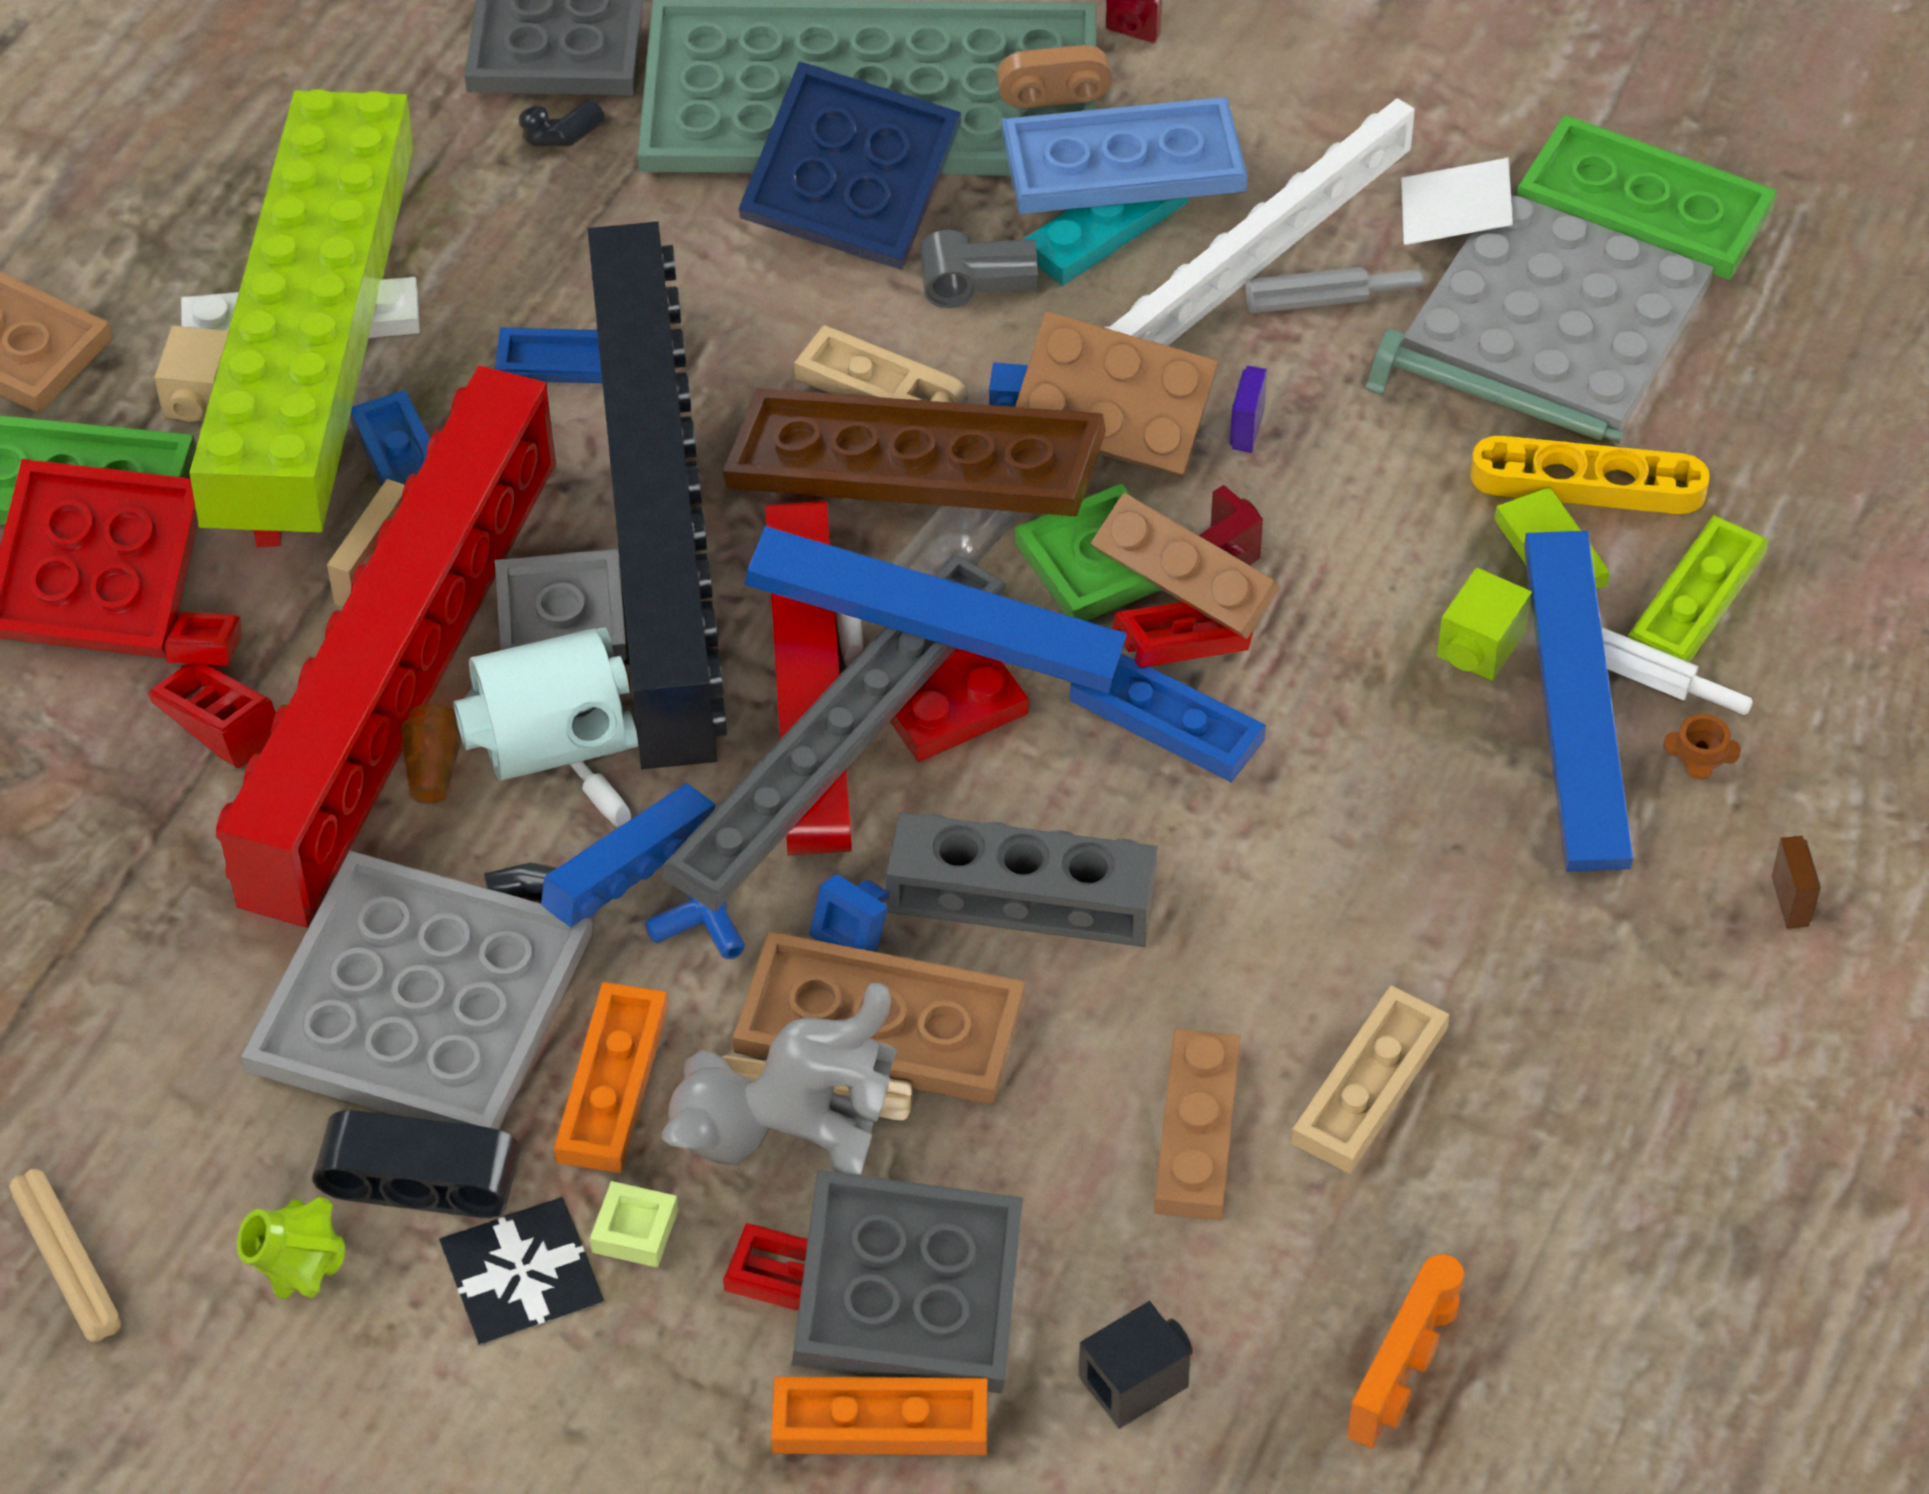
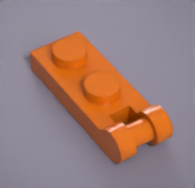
[1347,1254,1464,1449]

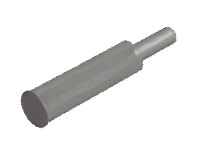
[1245,267,1424,314]

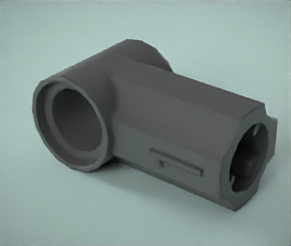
[920,230,1038,308]

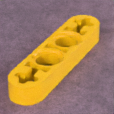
[1470,436,1710,514]

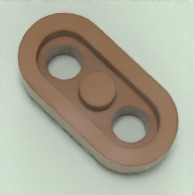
[996,45,1112,108]

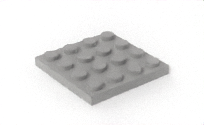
[1402,193,1714,432]
[241,851,593,1130]

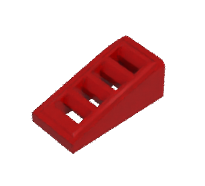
[148,664,276,768]

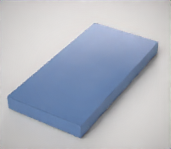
[1002,97,1248,214]

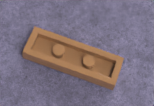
[1090,492,1281,640]
[1154,1029,1241,1221]

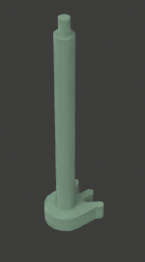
[1365,328,1624,444]

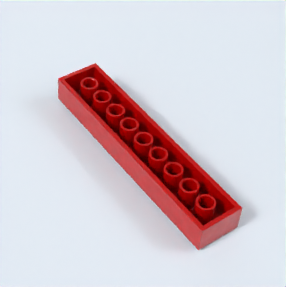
[216,365,556,928]

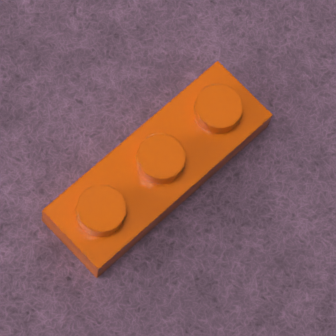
[553,982,669,1174]
[771,1377,987,1455]

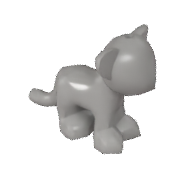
[662,982,897,1175]

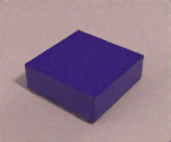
[1230,366,1267,453]

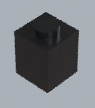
[1079,1300,1193,1429]

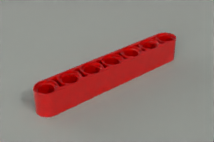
[765,501,852,856]

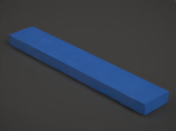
[745,526,1127,693]
[1524,530,1633,872]

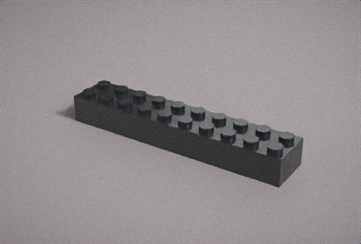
[587,221,727,770]

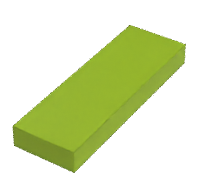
[1628,515,1769,663]

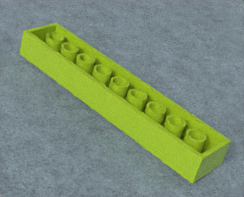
[189,89,414,533]

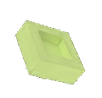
[590,1181,678,1268]

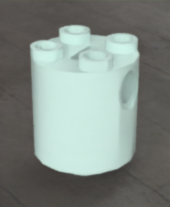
[454,627,638,781]

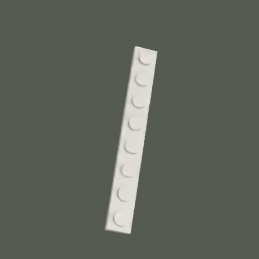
[1104,98,1415,346]

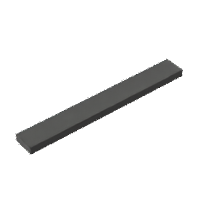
[662,553,1006,912]

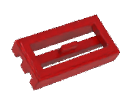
[1112,602,1253,668]
[723,1222,808,1311]

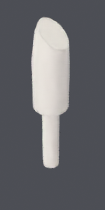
[836,613,863,667]
[570,761,631,828]

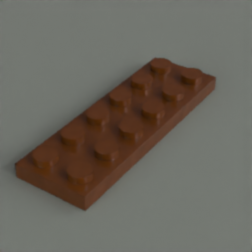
[722,388,1106,517]

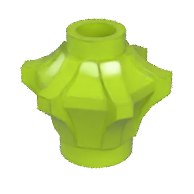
[237,1197,345,1300]

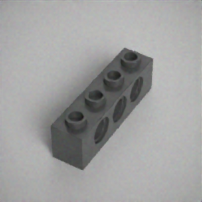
[886,812,1158,947]

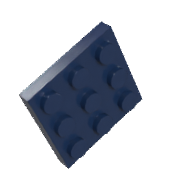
[738,61,961,270]

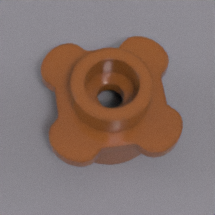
[1663,714,1741,780]

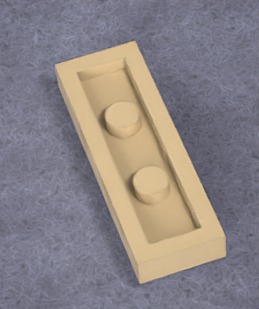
[1291,985,1450,1174]

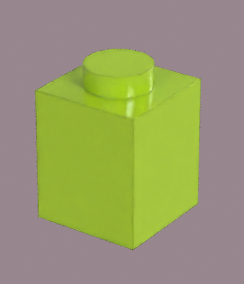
[1437,567,1532,681]

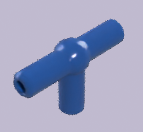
[645,895,745,959]

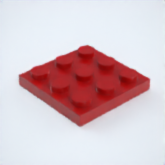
[0,459,198,658]

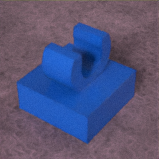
[809,874,890,952]

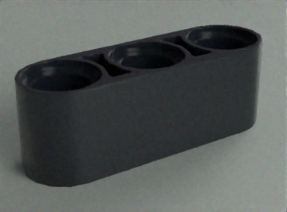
[312,1110,521,1218]

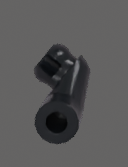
[518,99,605,147]

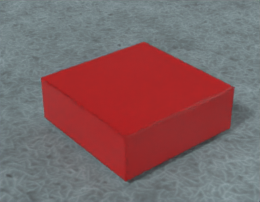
[165,612,242,666]

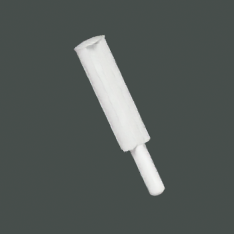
[1602,627,1753,715]

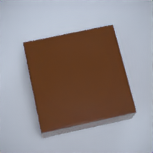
[1772,835,1821,929]

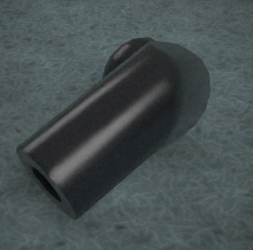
[484,862,556,898]

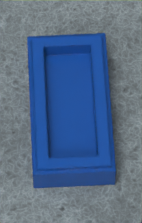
[494,327,602,383]

